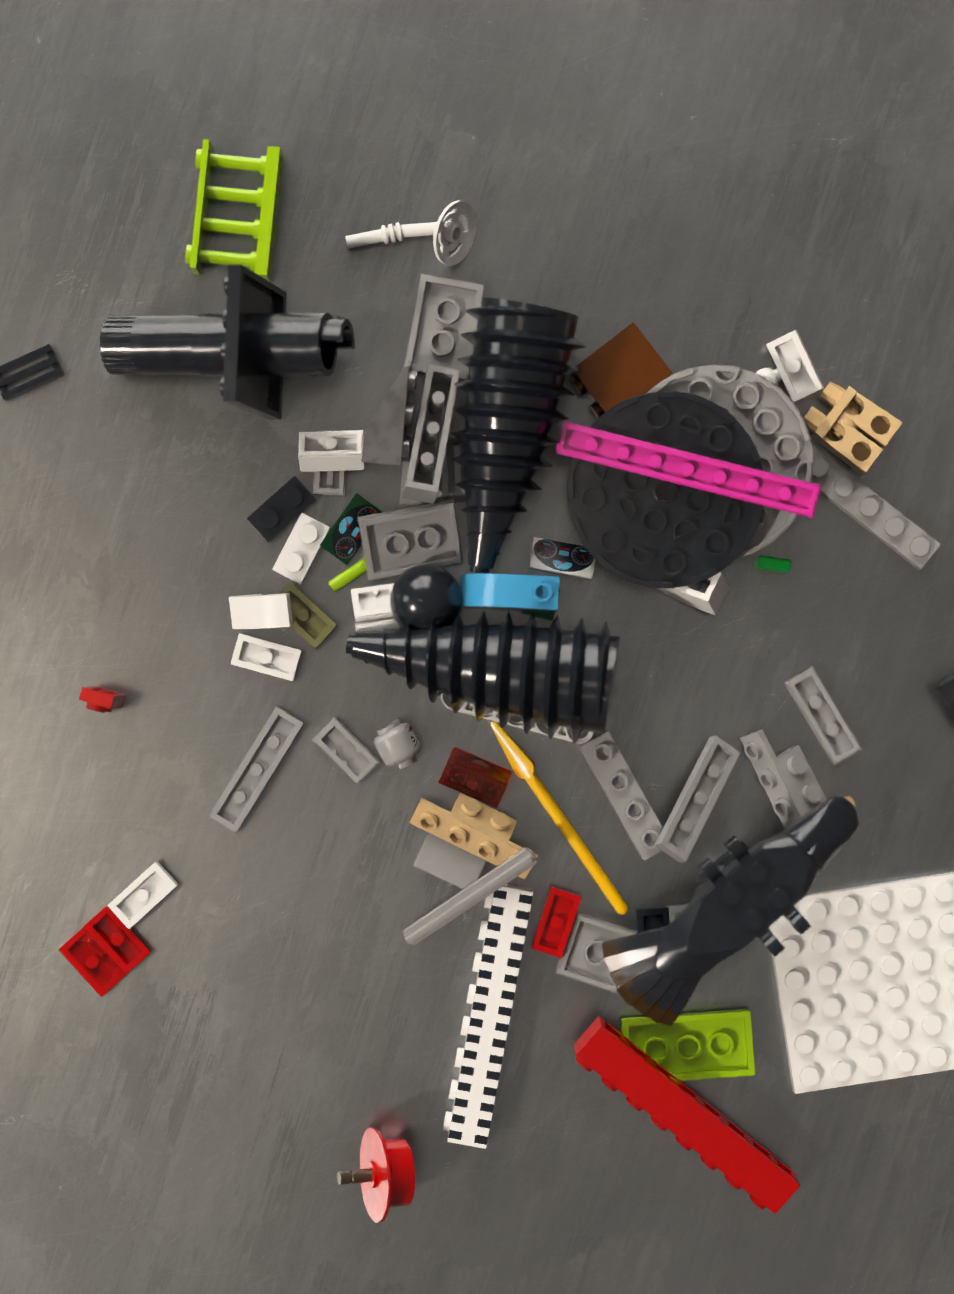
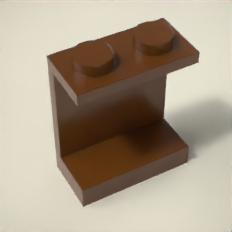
[570,322,673,419]

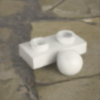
[756,330,824,403]

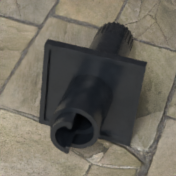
[100,265,355,420]

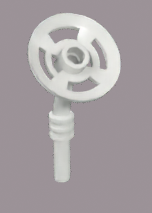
[345,200,477,266]

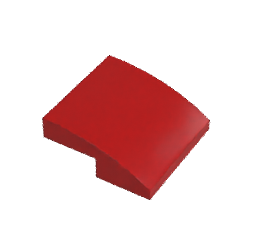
[58,906,151,997]

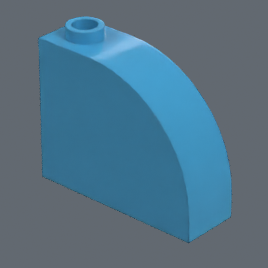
[460,573,560,613]

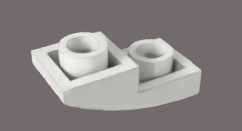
[229,593,293,629]

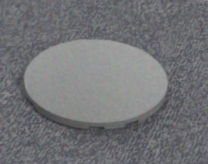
[648,365,814,558]

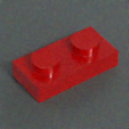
[78,686,126,713]
[531,886,582,958]

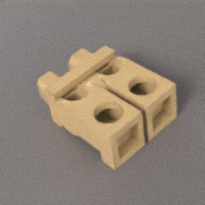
[803,382,903,477]

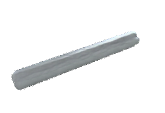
[403,848,537,945]

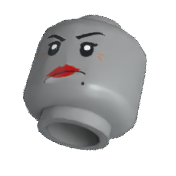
[374,719,422,769]

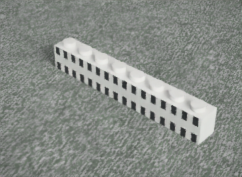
[442,884,534,1149]

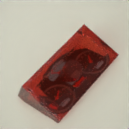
[438,747,512,808]

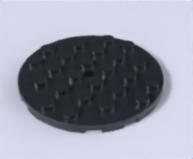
[567,391,763,588]

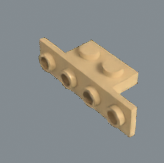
[409,792,538,880]

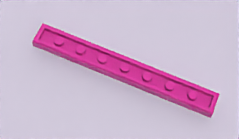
[555,421,821,518]

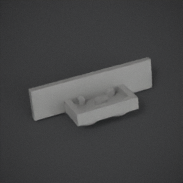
[739,729,826,829]

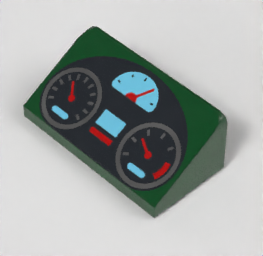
[320,493,382,565]

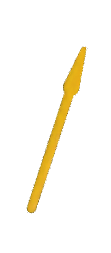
[491,721,628,915]

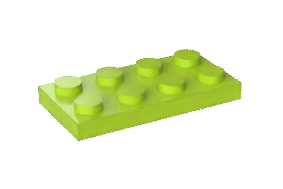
[621,1009,755,1081]

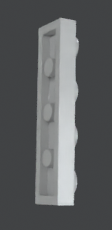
[209,706,304,833]
[655,735,740,863]

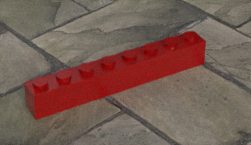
[574,1016,801,1214]

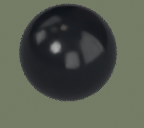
[390,564,462,629]

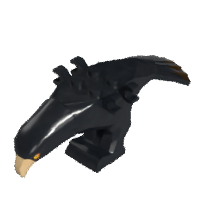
[602,796,859,1026]

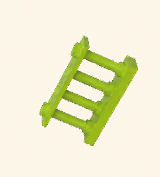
[185,139,283,282]

